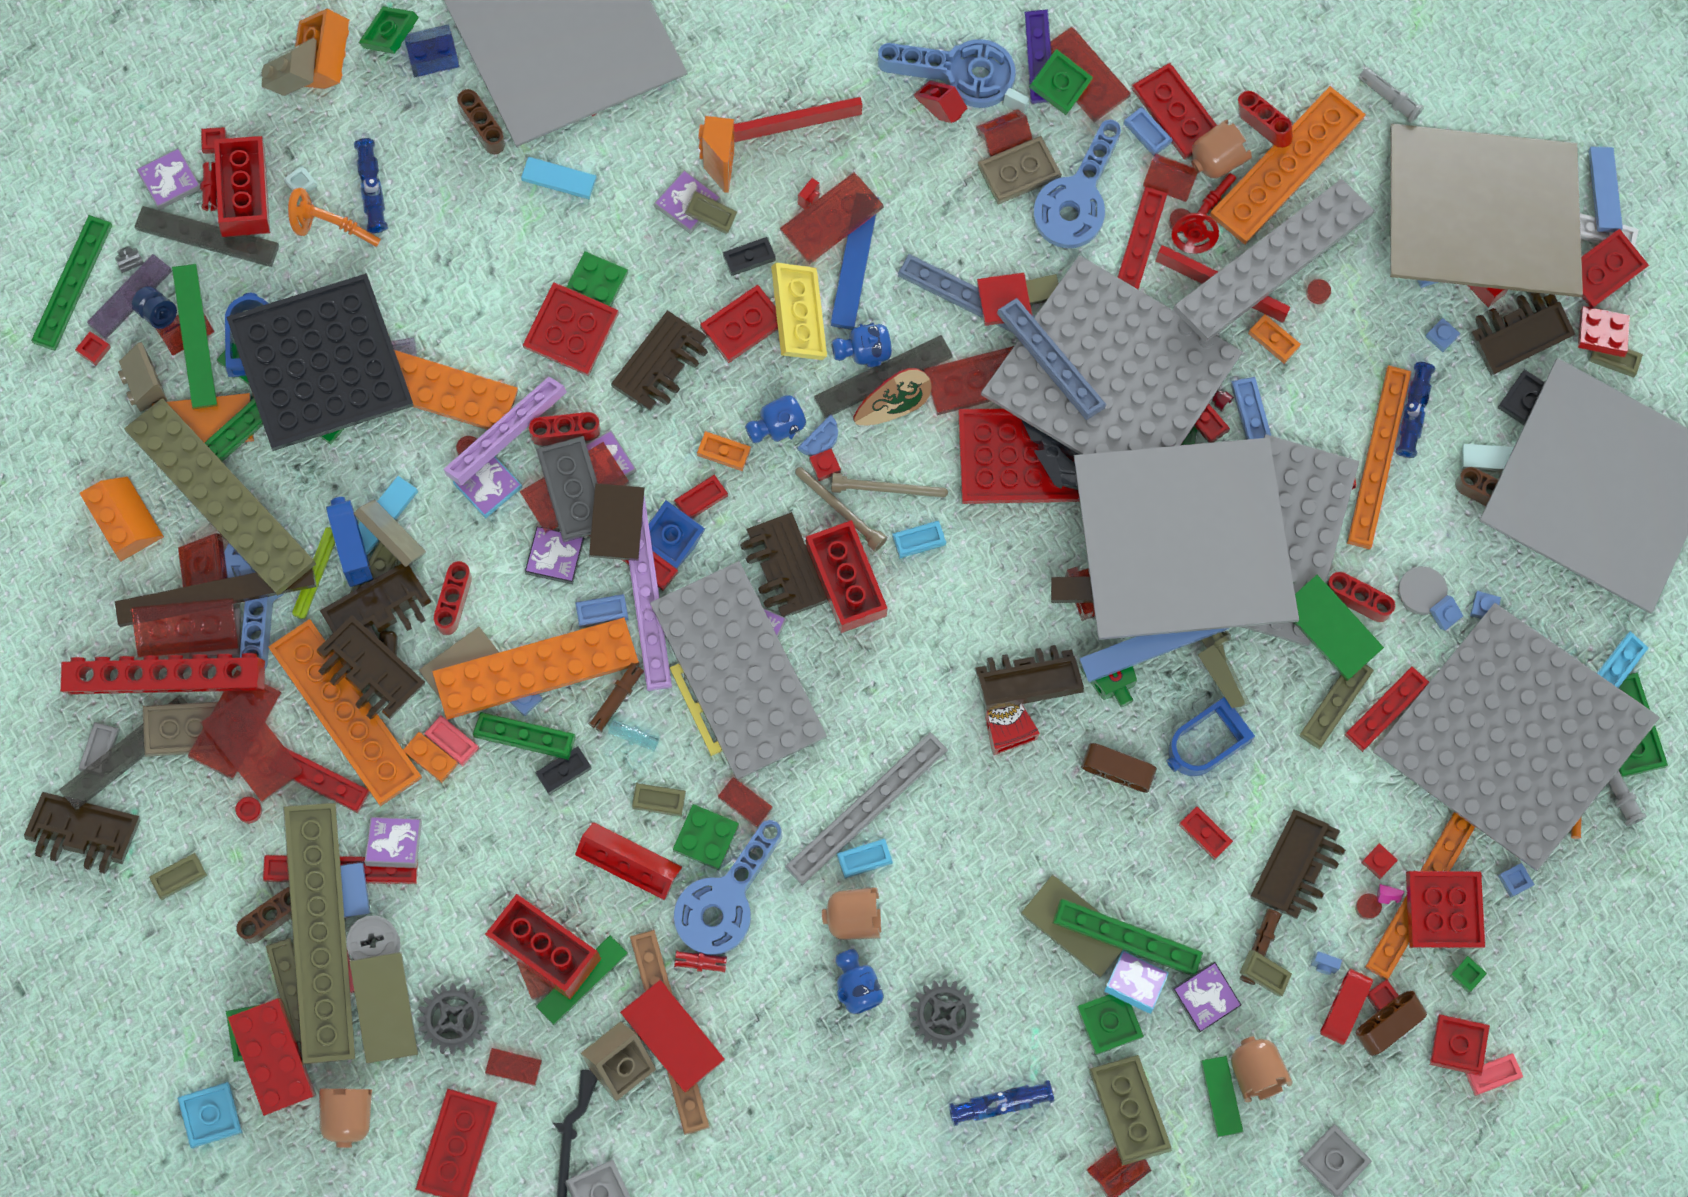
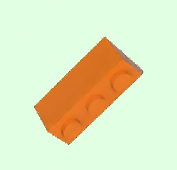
[295,9,350,89]
[698,116,735,193]
[79,476,164,562]

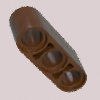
[457,89,505,155]
[1455,467,1498,506]
[1081,743,1157,793]
[236,887,291,944]
[1356,991,1427,1056]

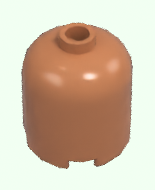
[1191,119,1252,179]
[822,887,881,940]
[1231,1037,1293,1103]
[320,1089,372,1148]

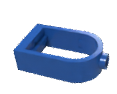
[225,293,269,377]
[326,497,373,587]
[1166,697,1255,776]

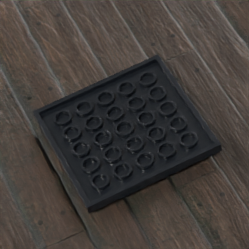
[226,273,413,451]

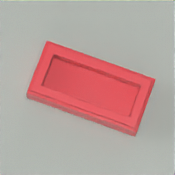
[424,715,479,767]
[1465,1053,1523,1096]

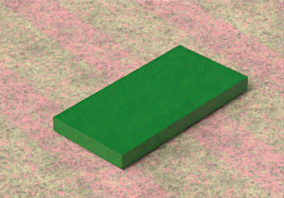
[1293,574,1384,681]
[1619,672,1668,778]

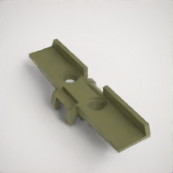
[1198,631,1250,708]

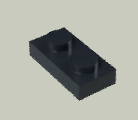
[723,237,776,276]
[535,746,592,795]

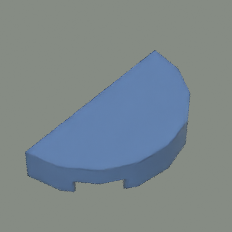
[798,415,838,456]

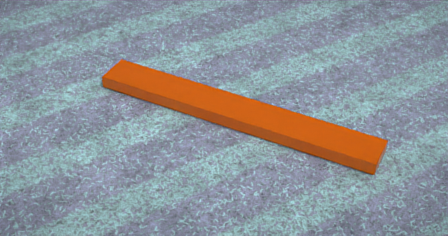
[1347,365,1412,550]
[1365,812,1475,980]

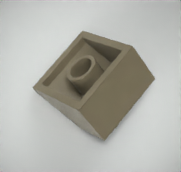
[261,38,316,96]
[118,342,168,412]
[580,1021,656,1101]

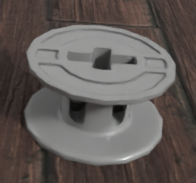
[346,916,400,960]

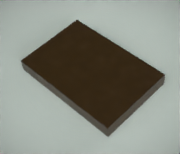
[589,483,645,561]

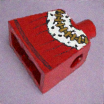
[985,704,1040,755]

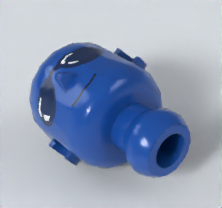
[832,323,892,367]
[745,395,806,443]
[835,949,884,1014]

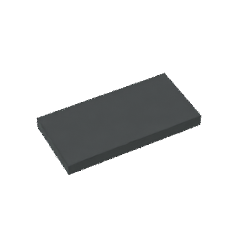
[536,436,598,543]

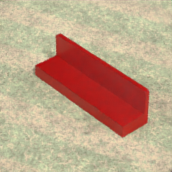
[575,823,682,900]

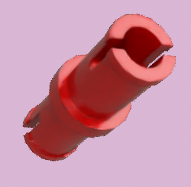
[200,162,217,211]
[674,950,727,973]

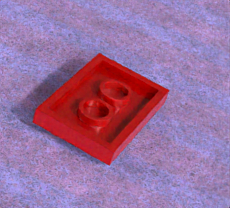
[1581,229,1649,308]
[700,284,778,363]

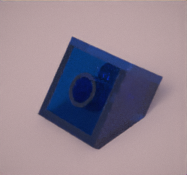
[404,24,460,78]

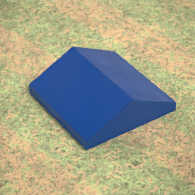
[649,500,706,569]

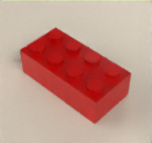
[214,136,270,237]
[805,520,888,633]
[485,894,601,999]
[228,998,316,1116]

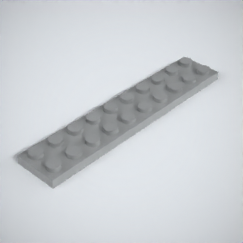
[1173,179,1375,343]

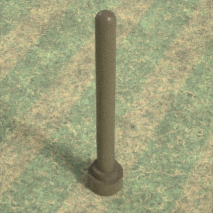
[795,467,888,552]
[831,473,948,497]

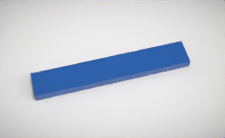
[831,193,879,330]

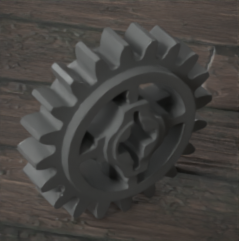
[909,979,980,1052]
[417,983,489,1056]

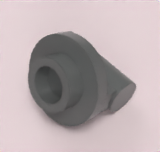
[115,246,144,273]

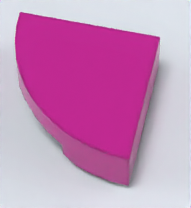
[1377,884,1404,904]

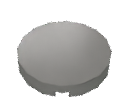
[1398,566,1448,615]

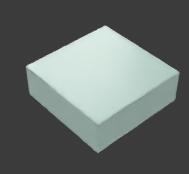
[1003,88,1030,115]
[283,166,318,199]

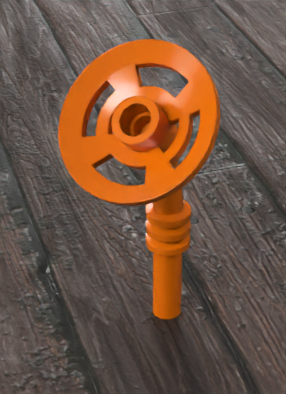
[288,188,381,247]

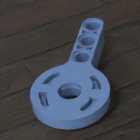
[877,39,1016,108]
[1034,119,1121,248]
[223,544,284,669]
[674,820,783,955]

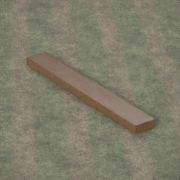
[630,930,710,1135]

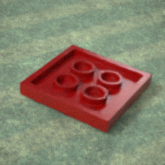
[522,282,619,376]
[1406,871,1485,948]

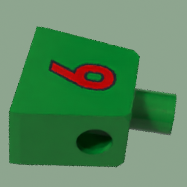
[1080,666,1137,707]

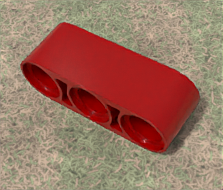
[1238,90,1293,148]
[529,412,601,446]
[434,561,472,635]
[1326,572,1395,622]
[1320,968,1373,1045]

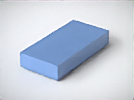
[1123,107,1172,156]
[575,594,629,628]
[340,862,370,917]

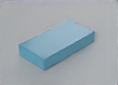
[892,521,946,559]
[837,839,893,879]

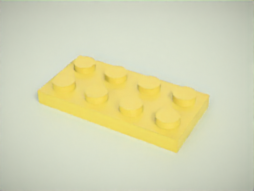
[771,263,827,360]

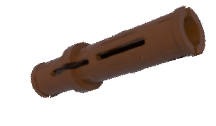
[588,663,644,733]
[1239,908,1282,985]

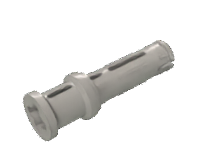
[1358,67,1424,123]
[1608,770,1647,826]

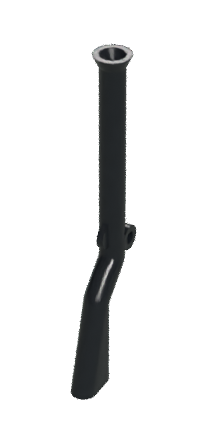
[552,1070,598,1197]

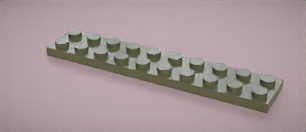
[124,398,316,596]
[283,803,355,1064]

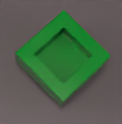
[1450,956,1487,993]

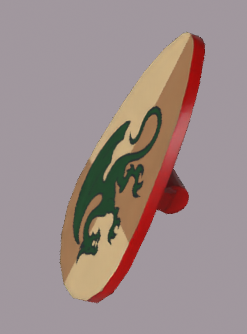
[853,368,932,426]

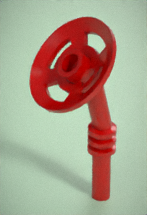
[1171,173,1236,254]

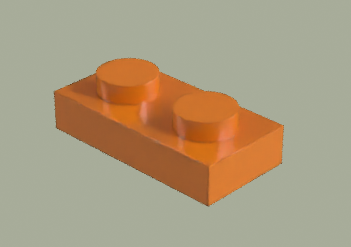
[1248,314,1301,364]
[697,431,751,472]
[403,732,458,783]

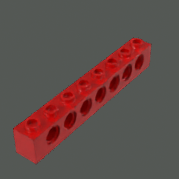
[60,653,265,695]

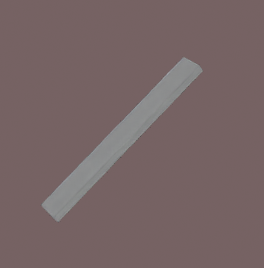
[785,732,948,886]

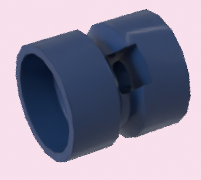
[132,286,177,329]

